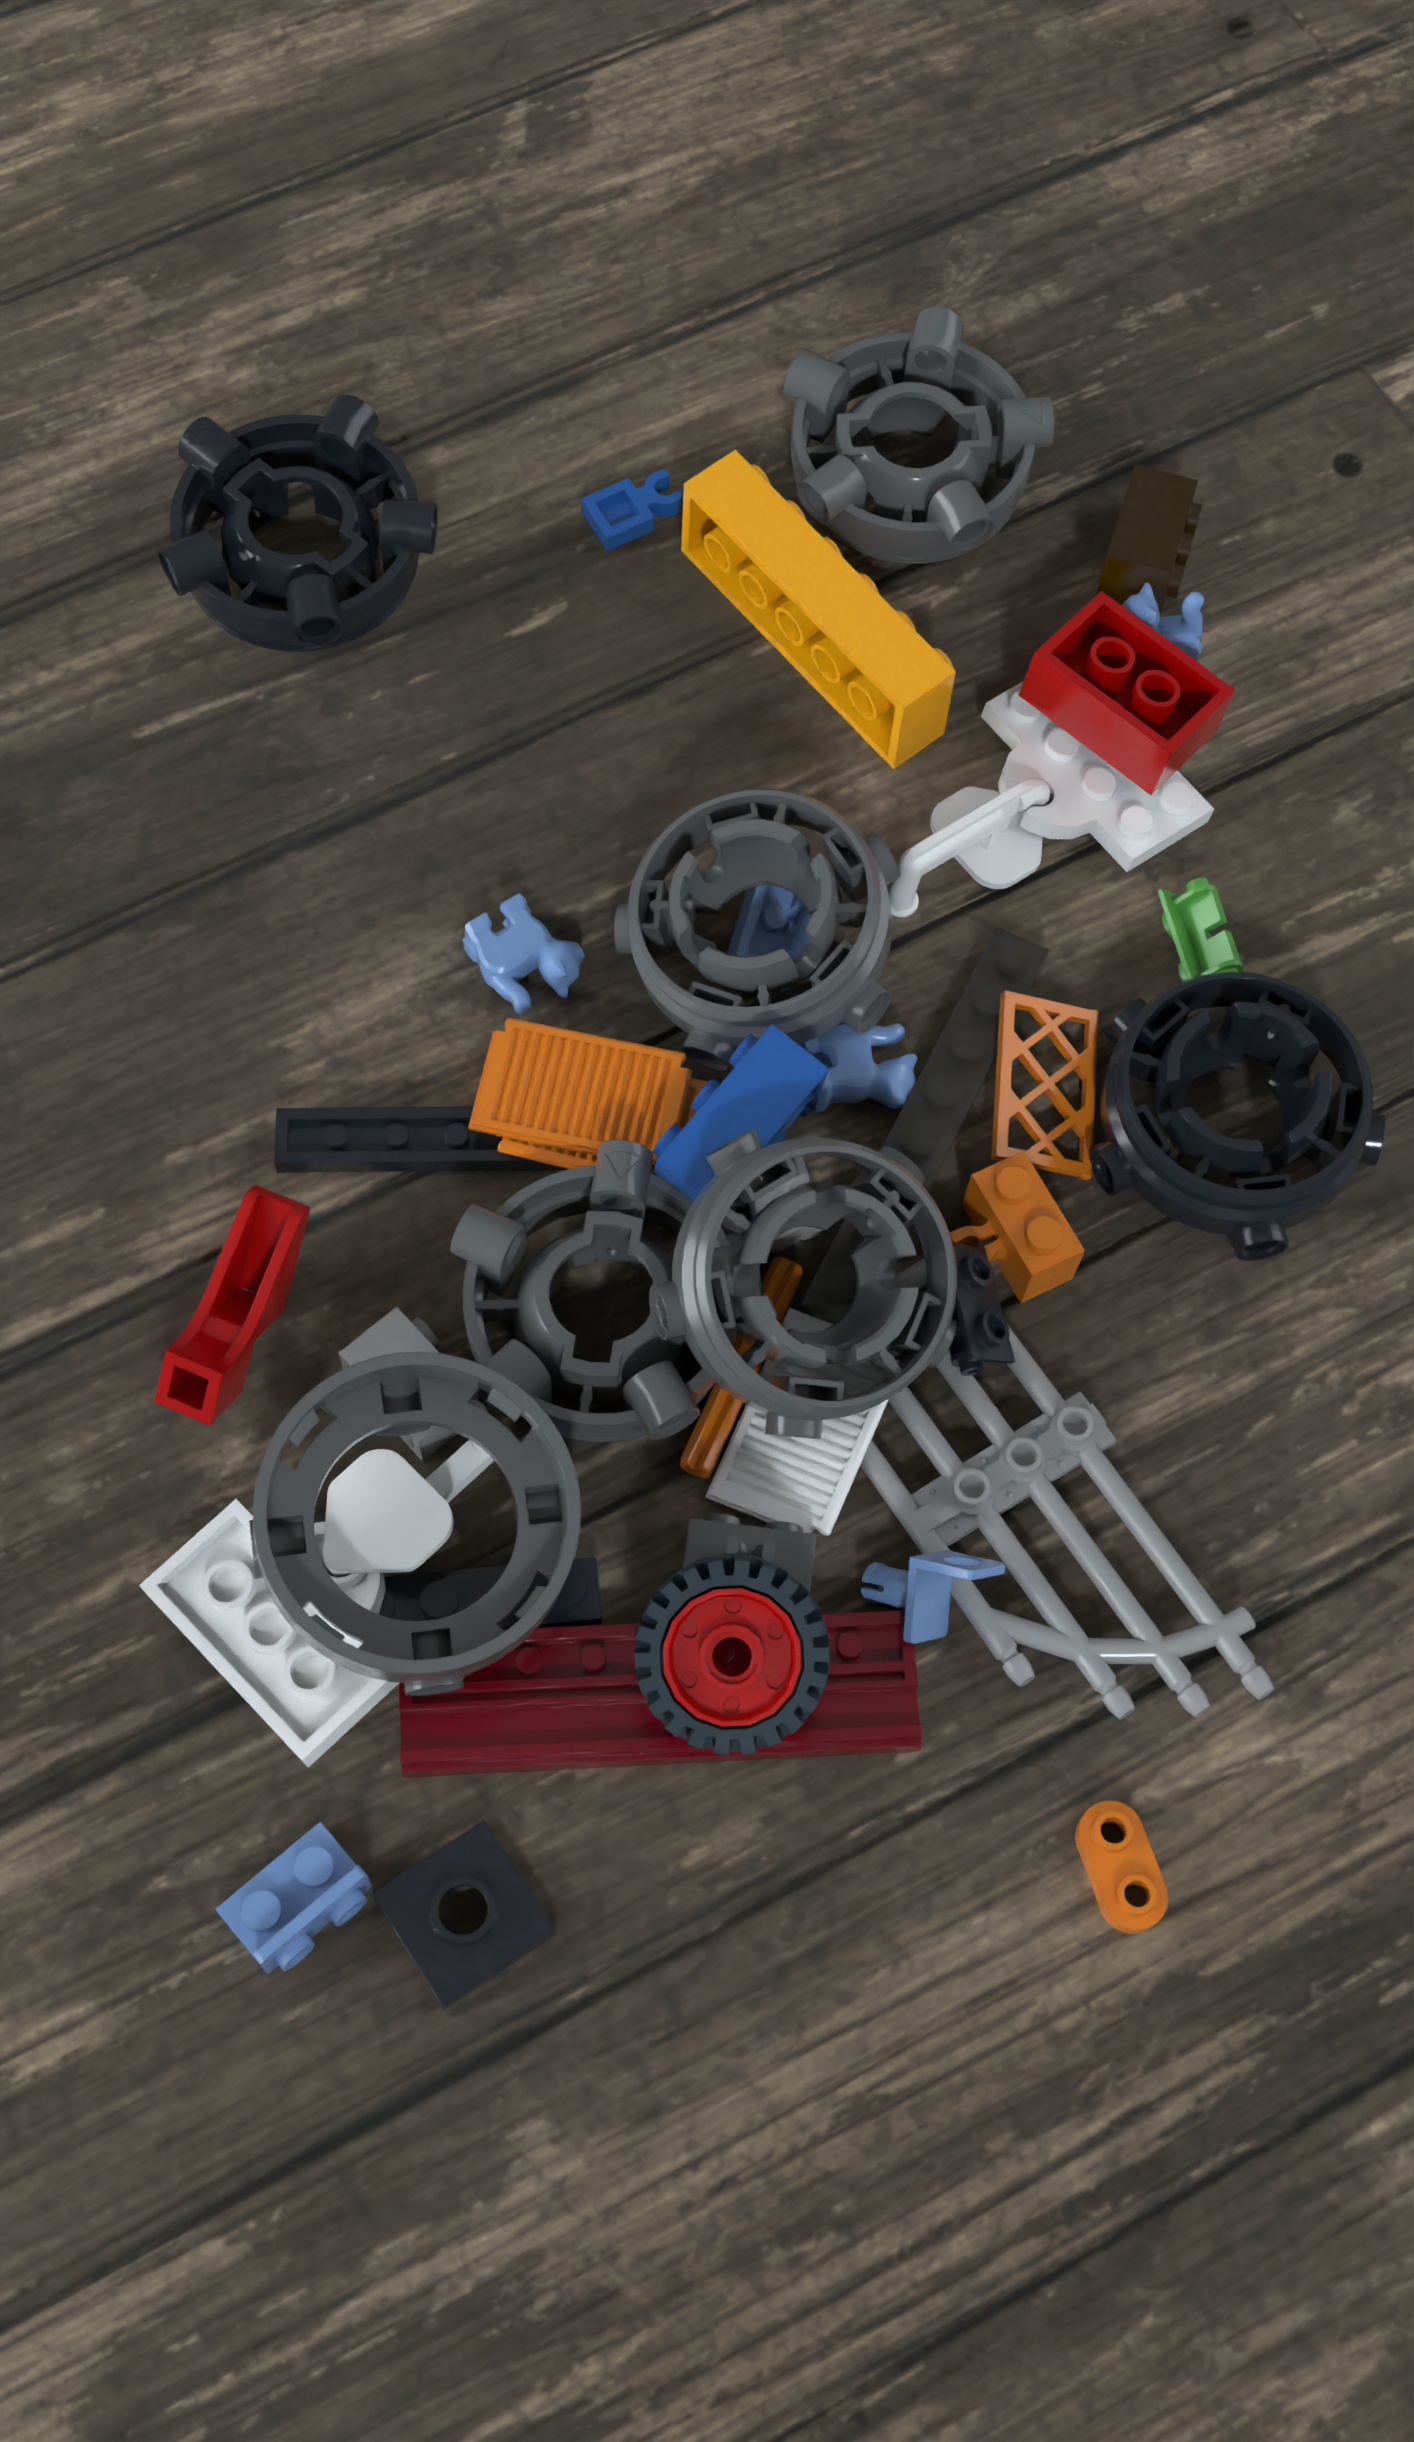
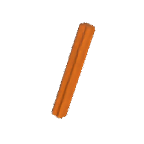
[680,1257,803,1479]

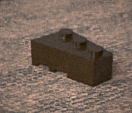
[1096,464,1203,613]

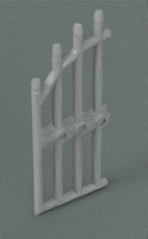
[820,1245,1274,1720]

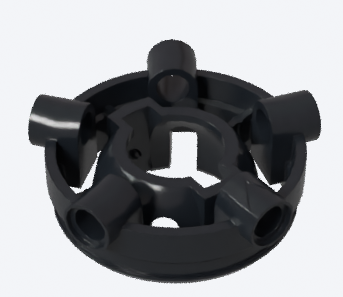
[157,394,438,652]
[1088,971,1385,1261]

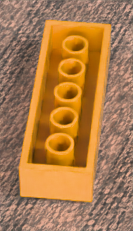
[681,450,956,769]

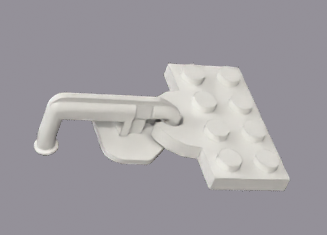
[888,682,1214,918]
[139,1400,494,1768]

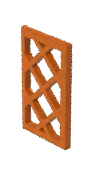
[991,990,1099,1180]

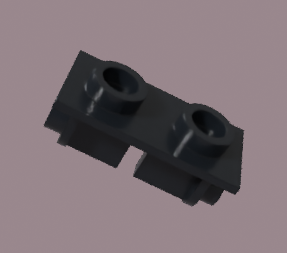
[949,1244,1016,1376]

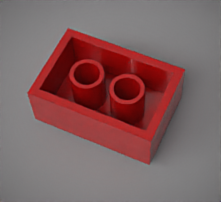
[1018,591,1236,796]

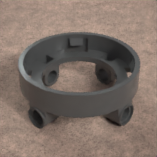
[249,1352,581,1696]

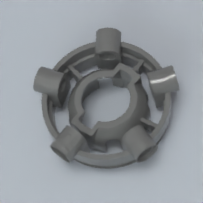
[783,307,1054,564]
[614,788,900,1072]
[649,1129,957,1439]
[450,1140,761,1442]

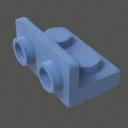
[215,1822,372,1975]

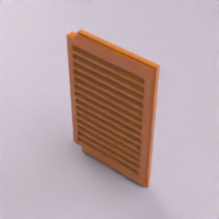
[468,1018,692,1167]

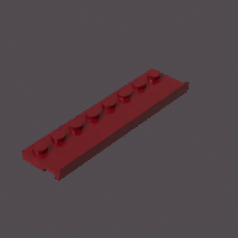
[399,1610,923,1778]

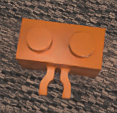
[950,1150,1085,1303]

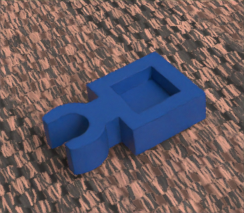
[581,470,683,551]

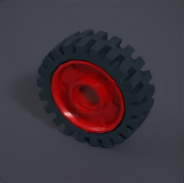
[635,1553,830,1755]

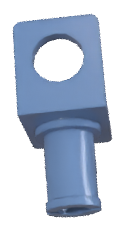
[861,1550,1005,1644]

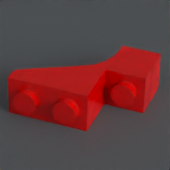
[154,1184,311,1426]

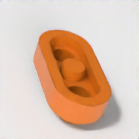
[1075,1801,1168,1934]

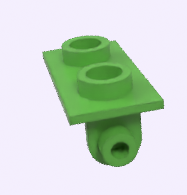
[1158,878,1244,981]

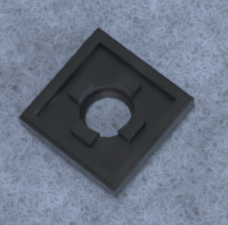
[372,1820,556,2010]

